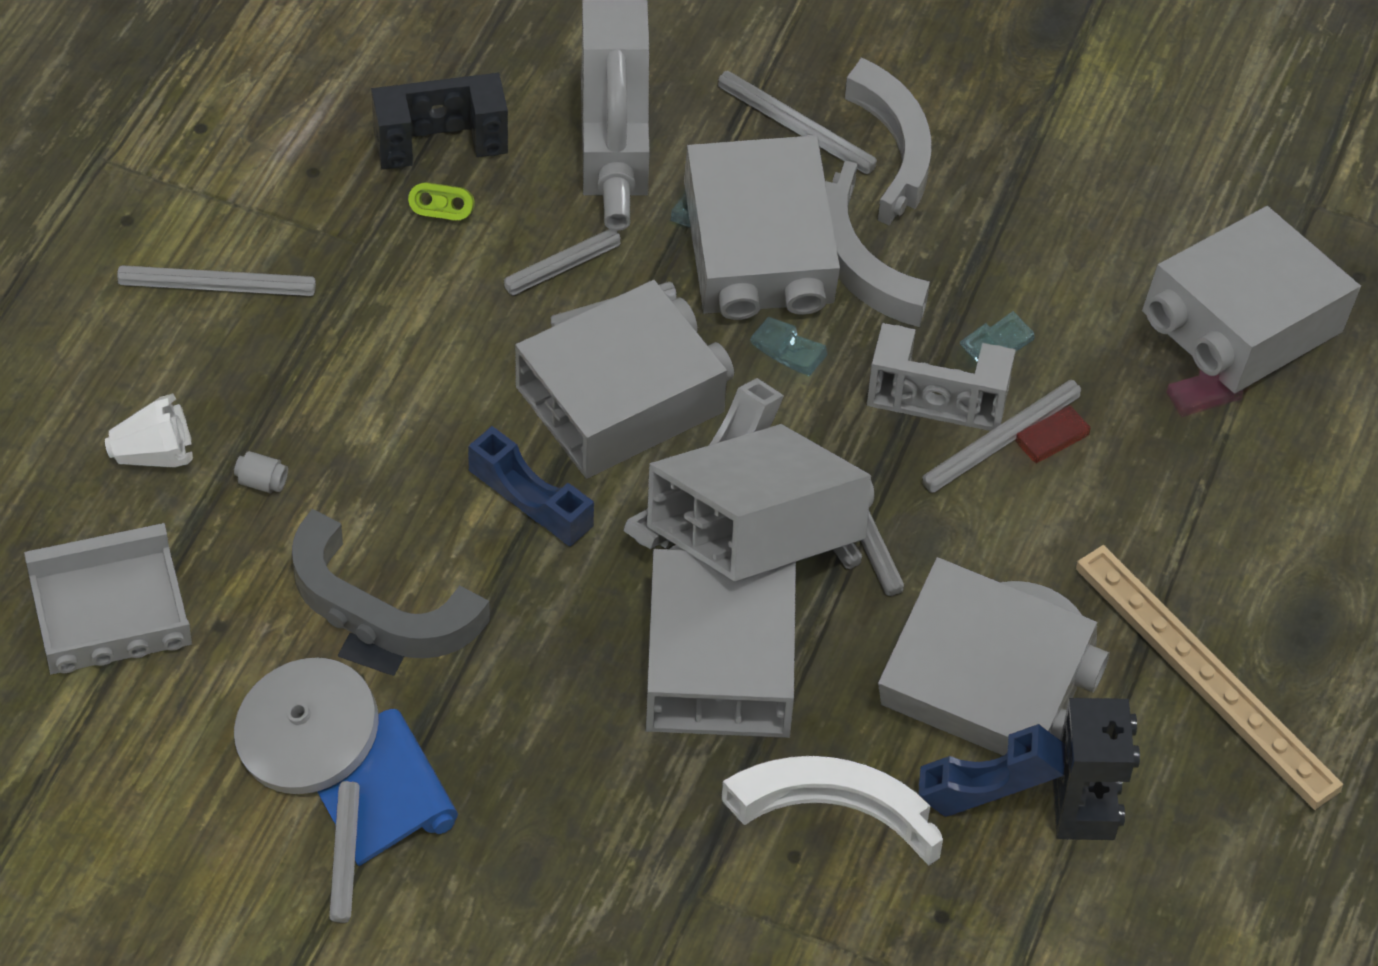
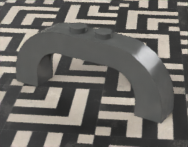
[292,509,490,658]

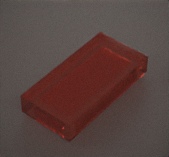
[1015,405,1091,464]

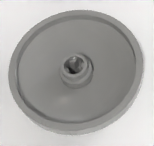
[234,658,379,794]

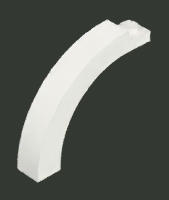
[722,756,943,866]

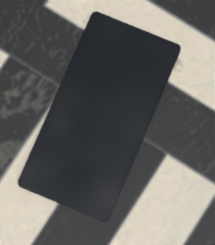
[338,633,405,676]

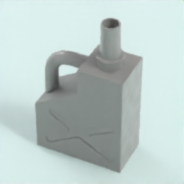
[581,0,649,231]

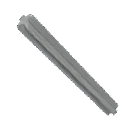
[718,71,877,174]
[117,265,316,296]
[922,380,1081,493]

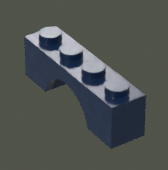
[468,426,594,547]
[919,724,1065,817]

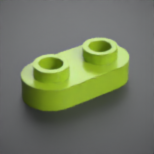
[408,182,475,220]

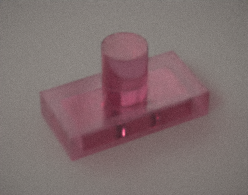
[1167,370,1243,418]

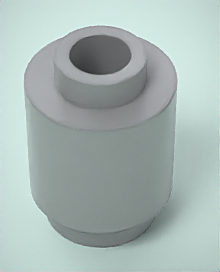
[234,451,288,493]

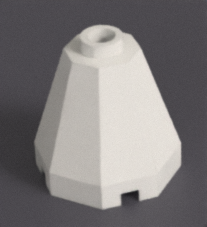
[105,394,193,467]

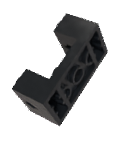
[371,72,508,170]
[1052,698,1140,840]

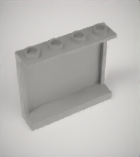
[24,523,192,675]

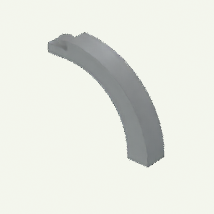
[845,58,931,225]
[825,161,930,327]
[623,378,784,549]

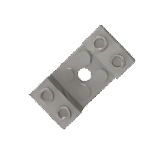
[867,323,1015,431]

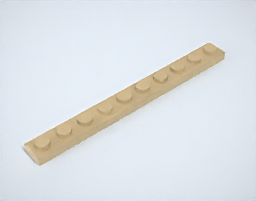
[1076,545,1344,810]

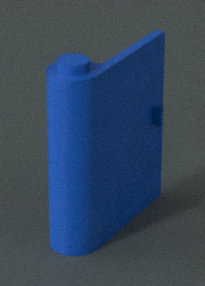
[317,709,458,866]

